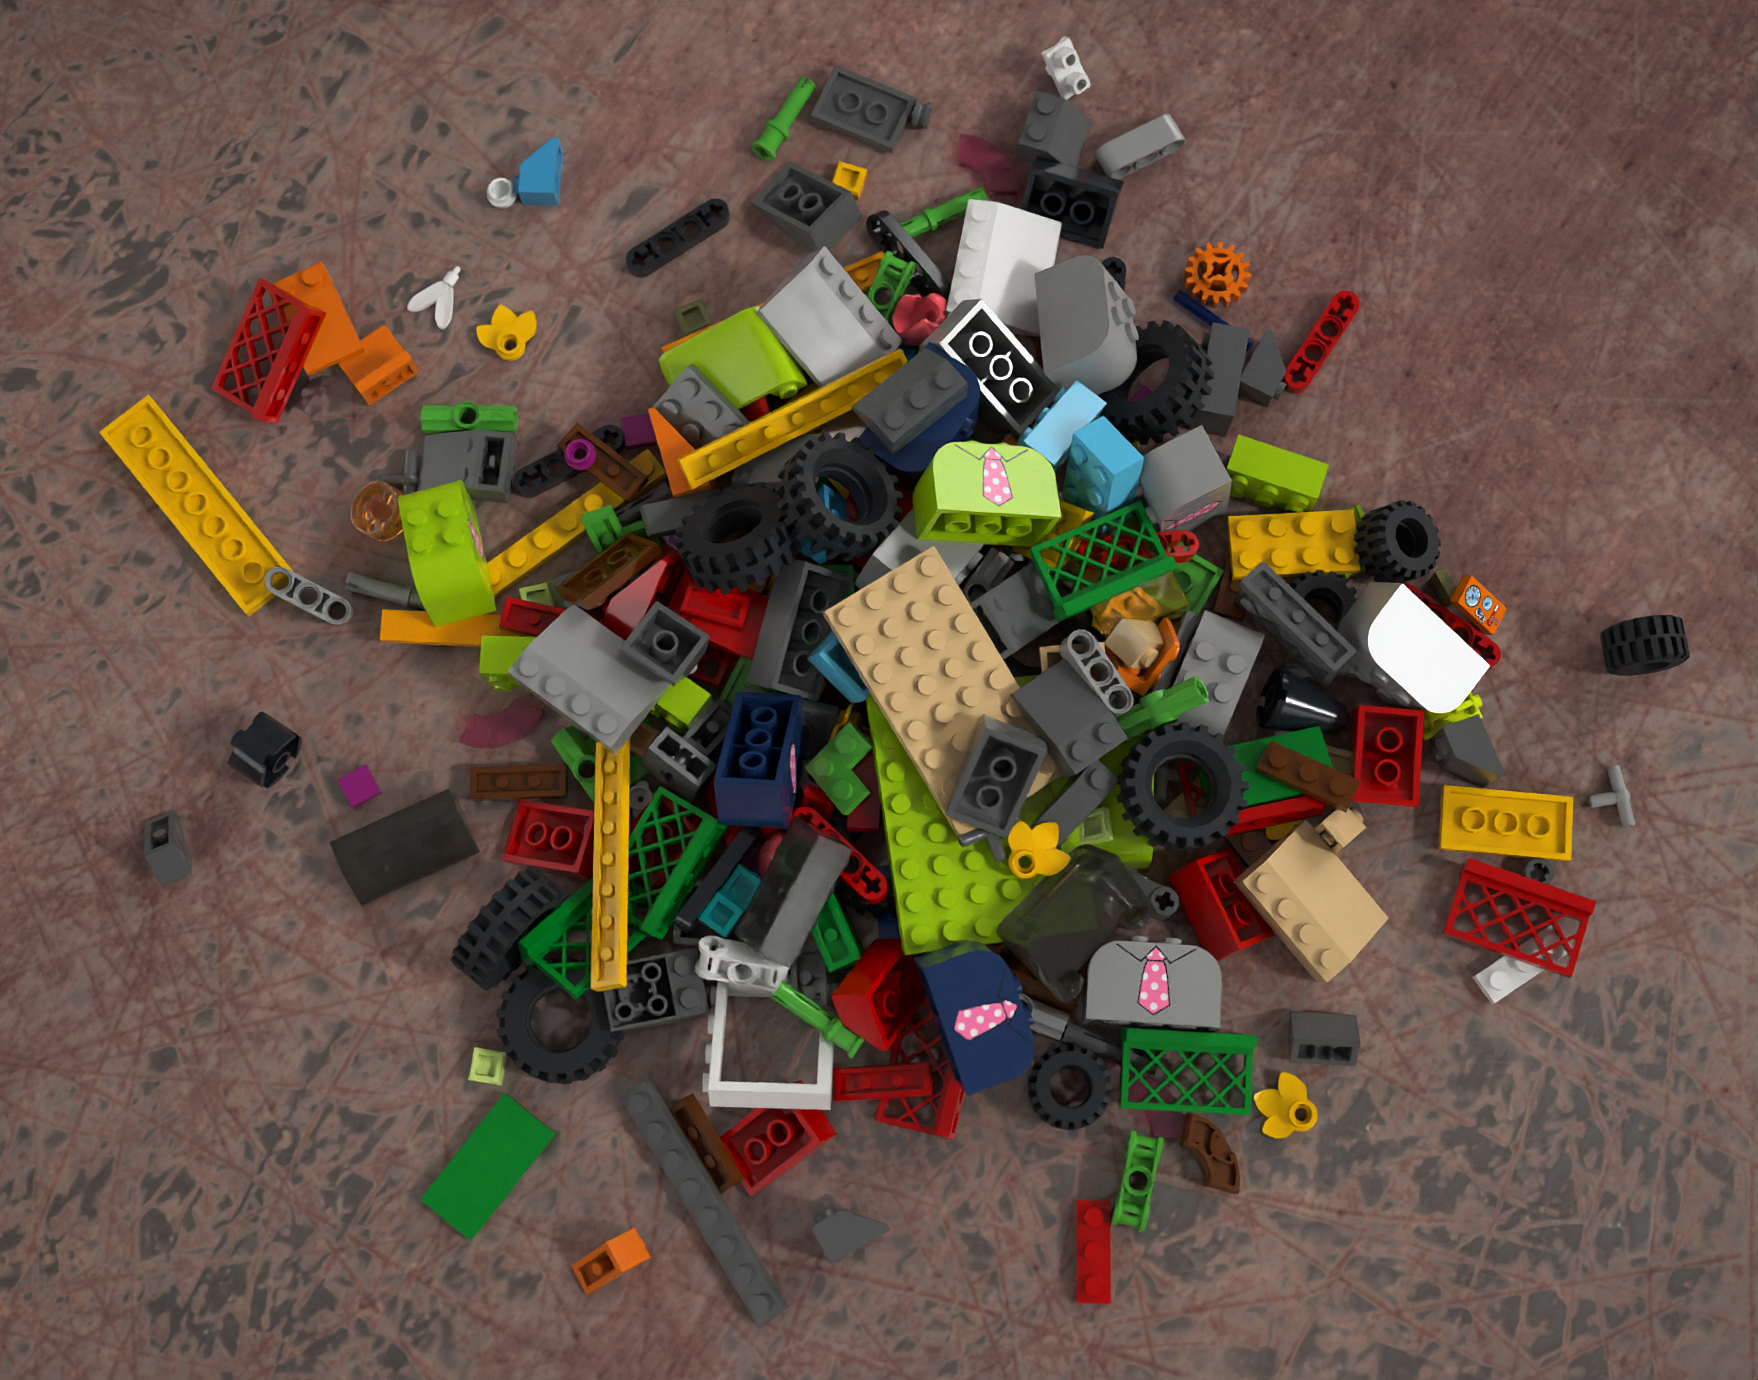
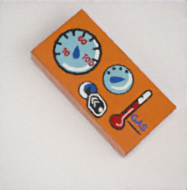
[1450,574,1507,635]

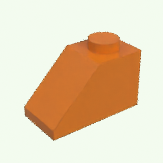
[571,1227,651,1295]

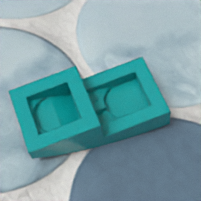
[699,864,767,938]

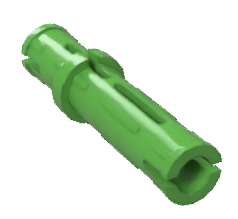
[899,187,988,238]

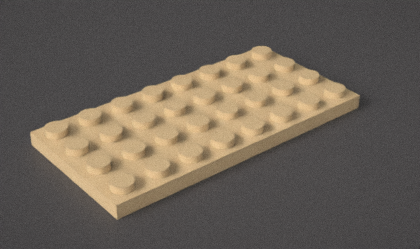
[822,546,1062,837]

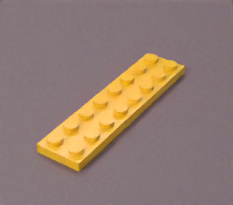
[99,394,295,617]

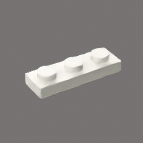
[1472,924,1572,1004]

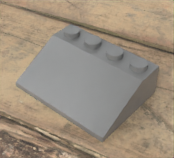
[756,246,902,388]
[507,603,671,755]

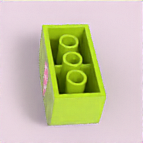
[913,441,1061,547]
[398,480,497,627]

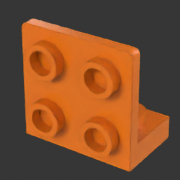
[338,325,420,407]
[1105,617,1180,696]

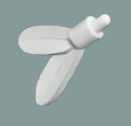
[407,266,460,329]

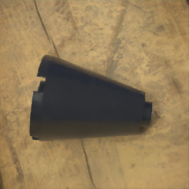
[1256,667,1350,735]

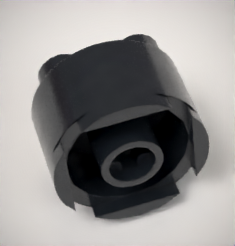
[227,711,302,788]

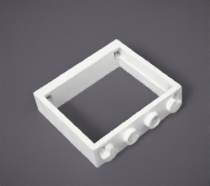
[703,975,835,1110]

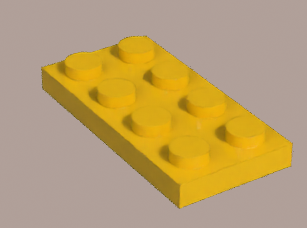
[1227,509,1360,580]
[1438,785,1573,862]

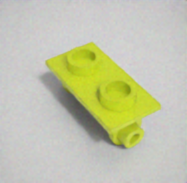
[1423,692,1483,741]

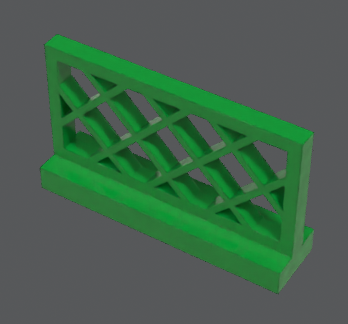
[1028,500,1177,623]
[627,786,729,940]
[777,838,865,973]
[518,877,655,1000]
[1119,1027,1257,1115]

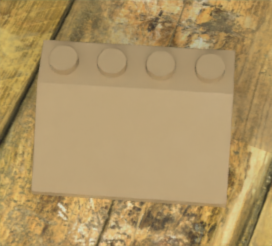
[1233,819,1389,983]

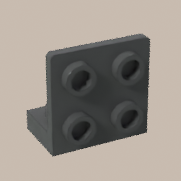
[790,943,852,1015]

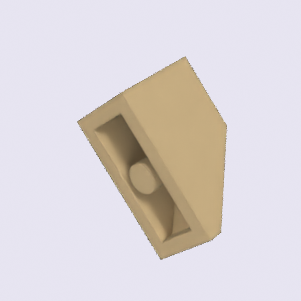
[1104,618,1164,669]
[1315,806,1366,854]

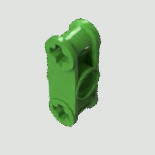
[867,251,916,325]
[1110,1129,1164,1233]

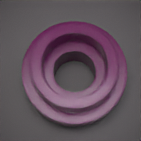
[564,439,596,470]

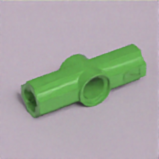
[420,401,518,434]
[1115,676,1209,743]
[550,725,596,804]

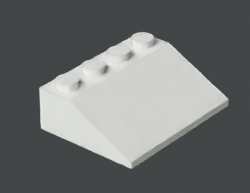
[946,199,1062,337]

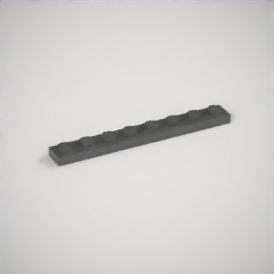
[620,1078,789,1327]

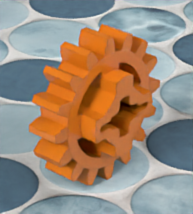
[1183,241,1251,309]

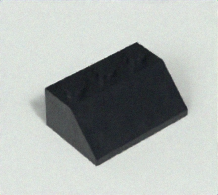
[1020,156,1124,249]

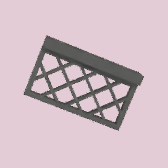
[1234,561,1357,688]

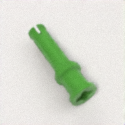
[751,76,816,161]
[771,980,865,1058]

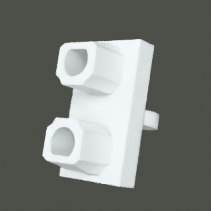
[1041,36,1091,100]

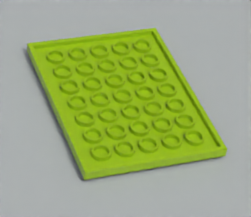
[865,675,1097,956]

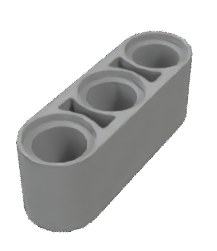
[1095,114,1186,179]
[264,566,353,626]
[1060,630,1133,718]

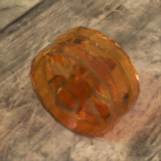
[350,481,405,541]

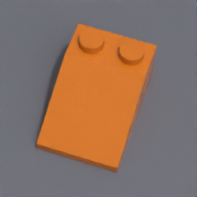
[267,262,364,376]
[648,407,717,498]

